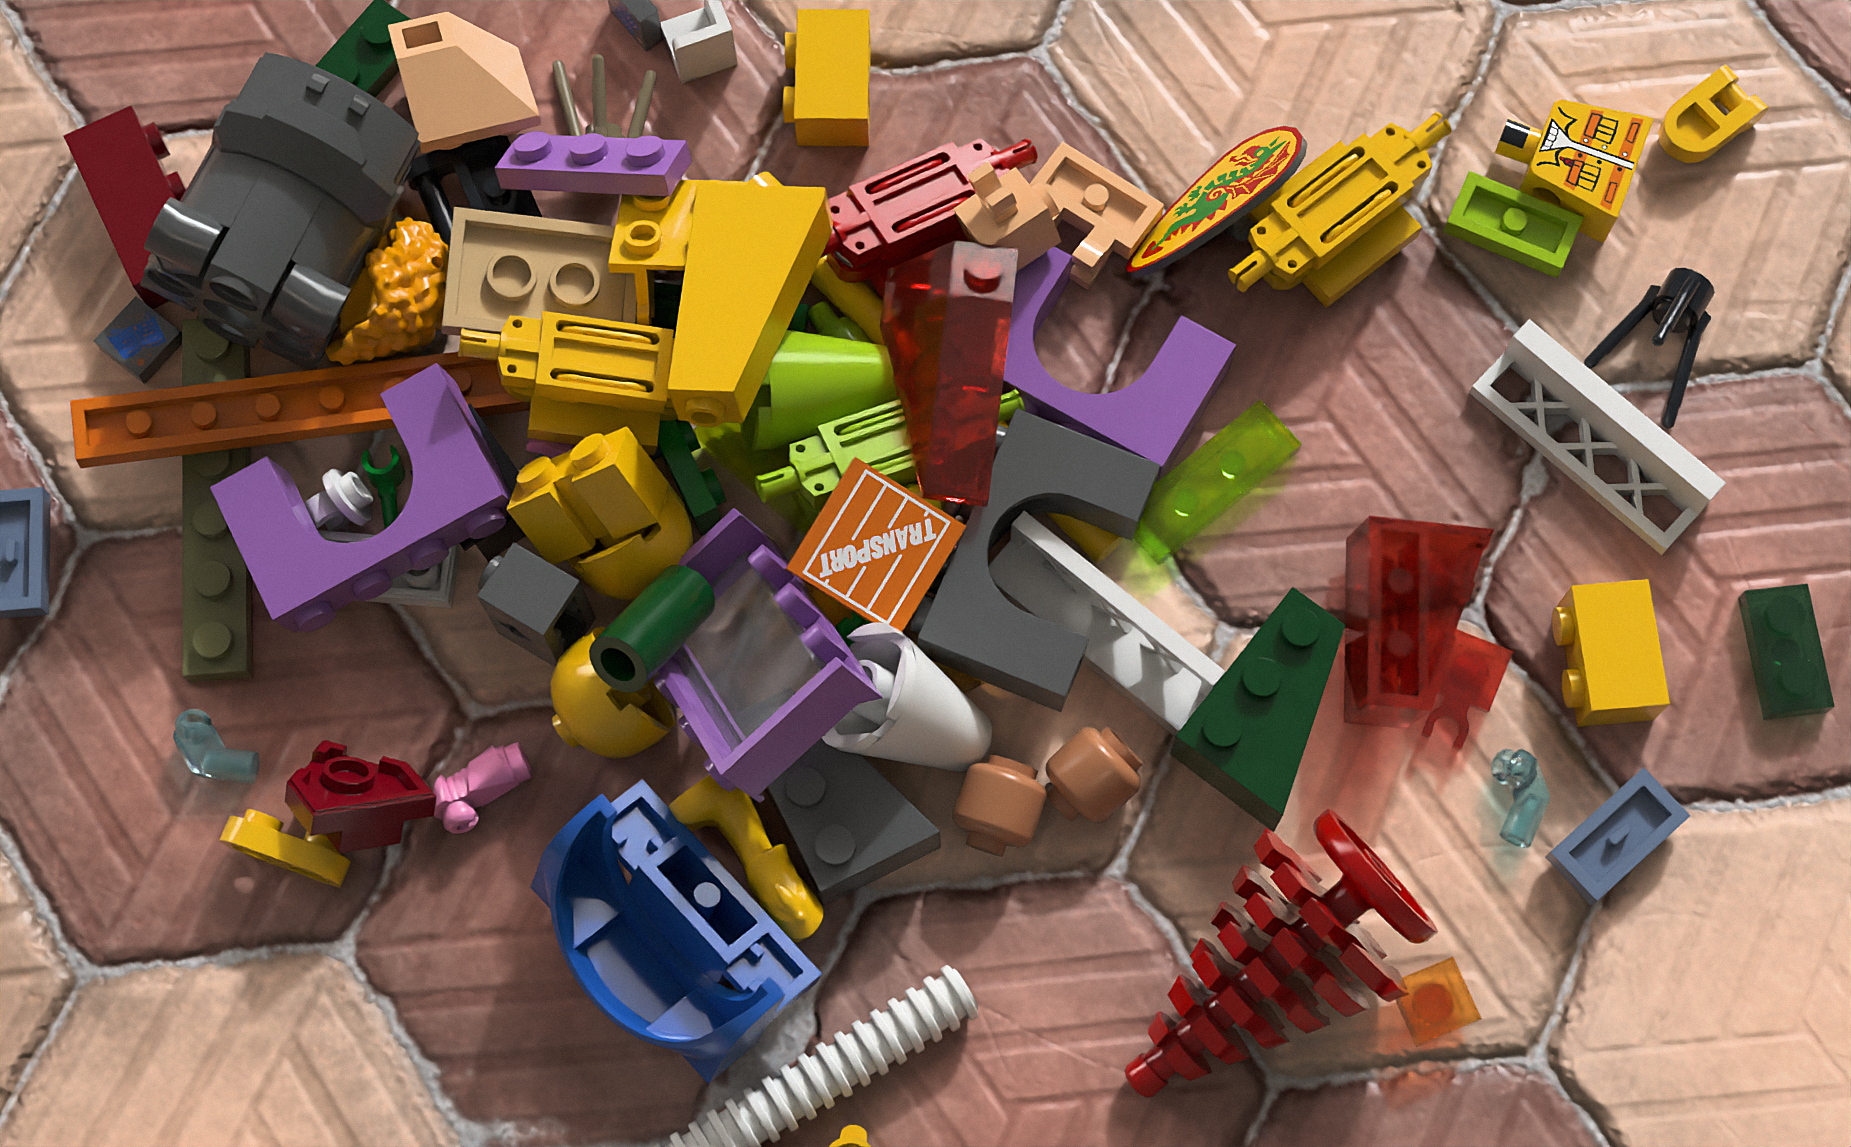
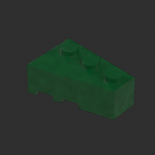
[1170,587,1346,832]

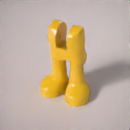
[668,774,823,943]

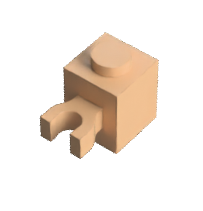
[953,161,1062,283]

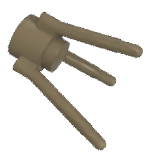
[552,54,656,138]

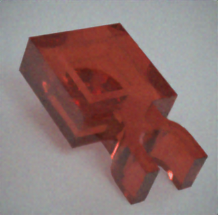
[1421,627,1513,751]

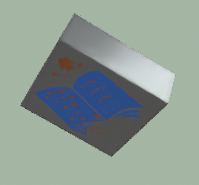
[608,0,663,52]
[94,296,182,384]

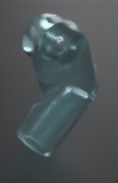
[173,709,259,784]
[1491,748,1550,848]

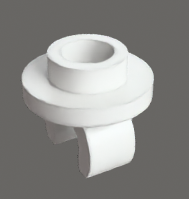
[304,469,374,531]

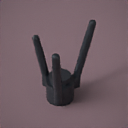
[1584,268,1715,428]

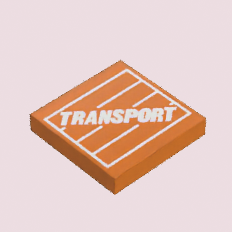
[784,457,966,632]

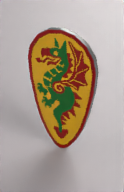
[1126,126,1307,279]

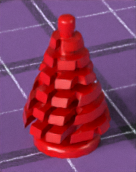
[1125,808,1439,1098]

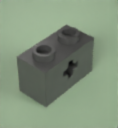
[477,542,596,667]

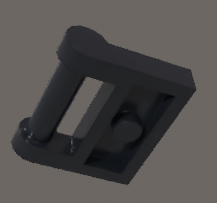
[407,135,543,251]

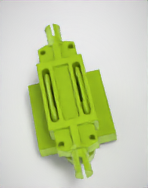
[754,386,1025,522]

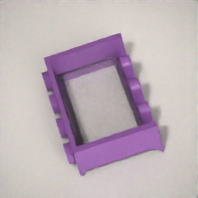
[622,508,883,803]

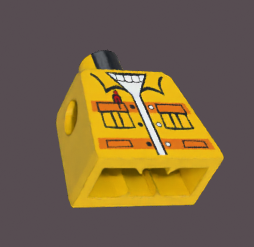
[1494,99,1654,243]

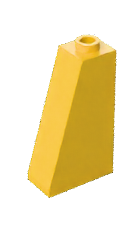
[667,184,833,427]

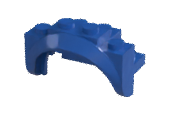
[530,779,822,1084]

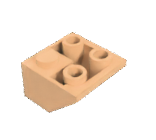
[388,12,541,153]

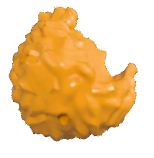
[325,217,449,366]

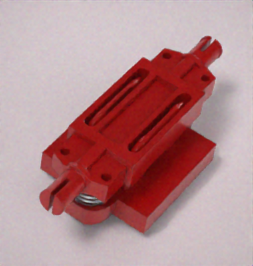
[820,138,1038,307]

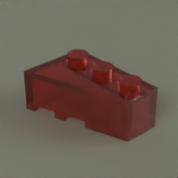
[1344,515,1494,729]

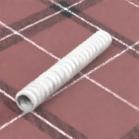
[652,965,979,1147]

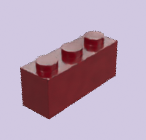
[63,106,187,309]

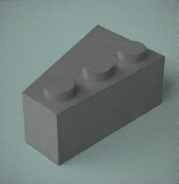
[734,688,941,906]

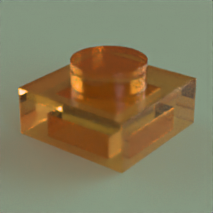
[1395,957,1482,1047]

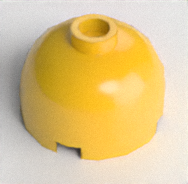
[566,482,693,599]
[551,626,676,759]

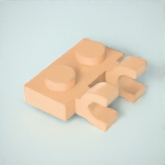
[1030,142,1164,290]

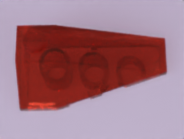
[880,241,1019,507]

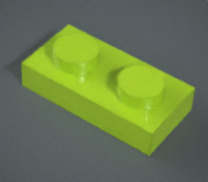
[1443,171,1584,278]

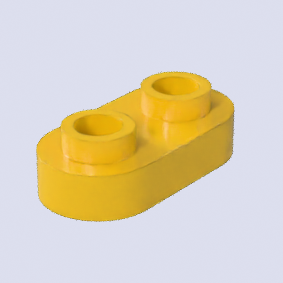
[219,809,351,887]

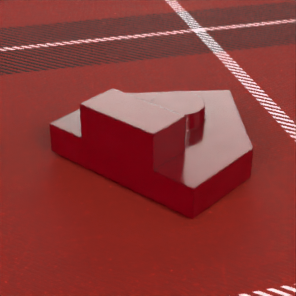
[285,740,437,853]

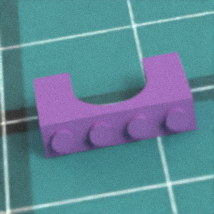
[943,247,1236,488]
[210,363,512,633]

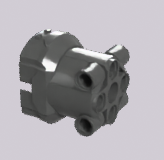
[140,52,421,370]

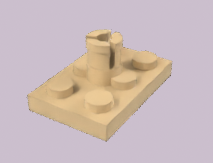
[441,207,637,336]

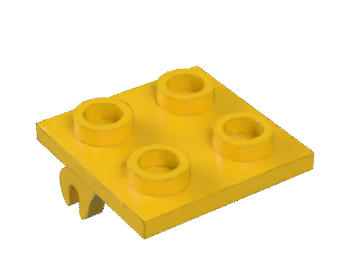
[608,180,749,326]

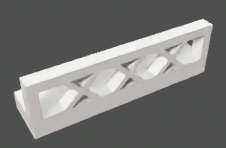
[1469,319,1726,555]
[988,511,1226,736]

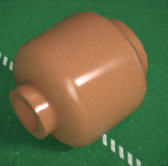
[1045,727,1143,824]
[952,755,1047,857]

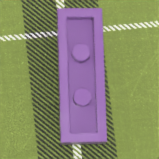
[495,131,692,196]

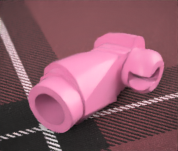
[432,742,533,834]

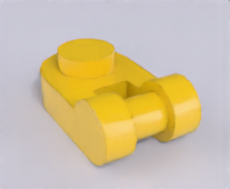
[1658,65,1769,163]

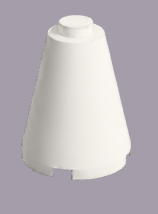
[821,622,992,772]

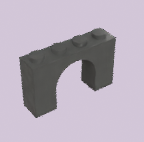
[910,408,1160,712]

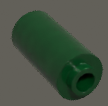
[589,565,715,693]

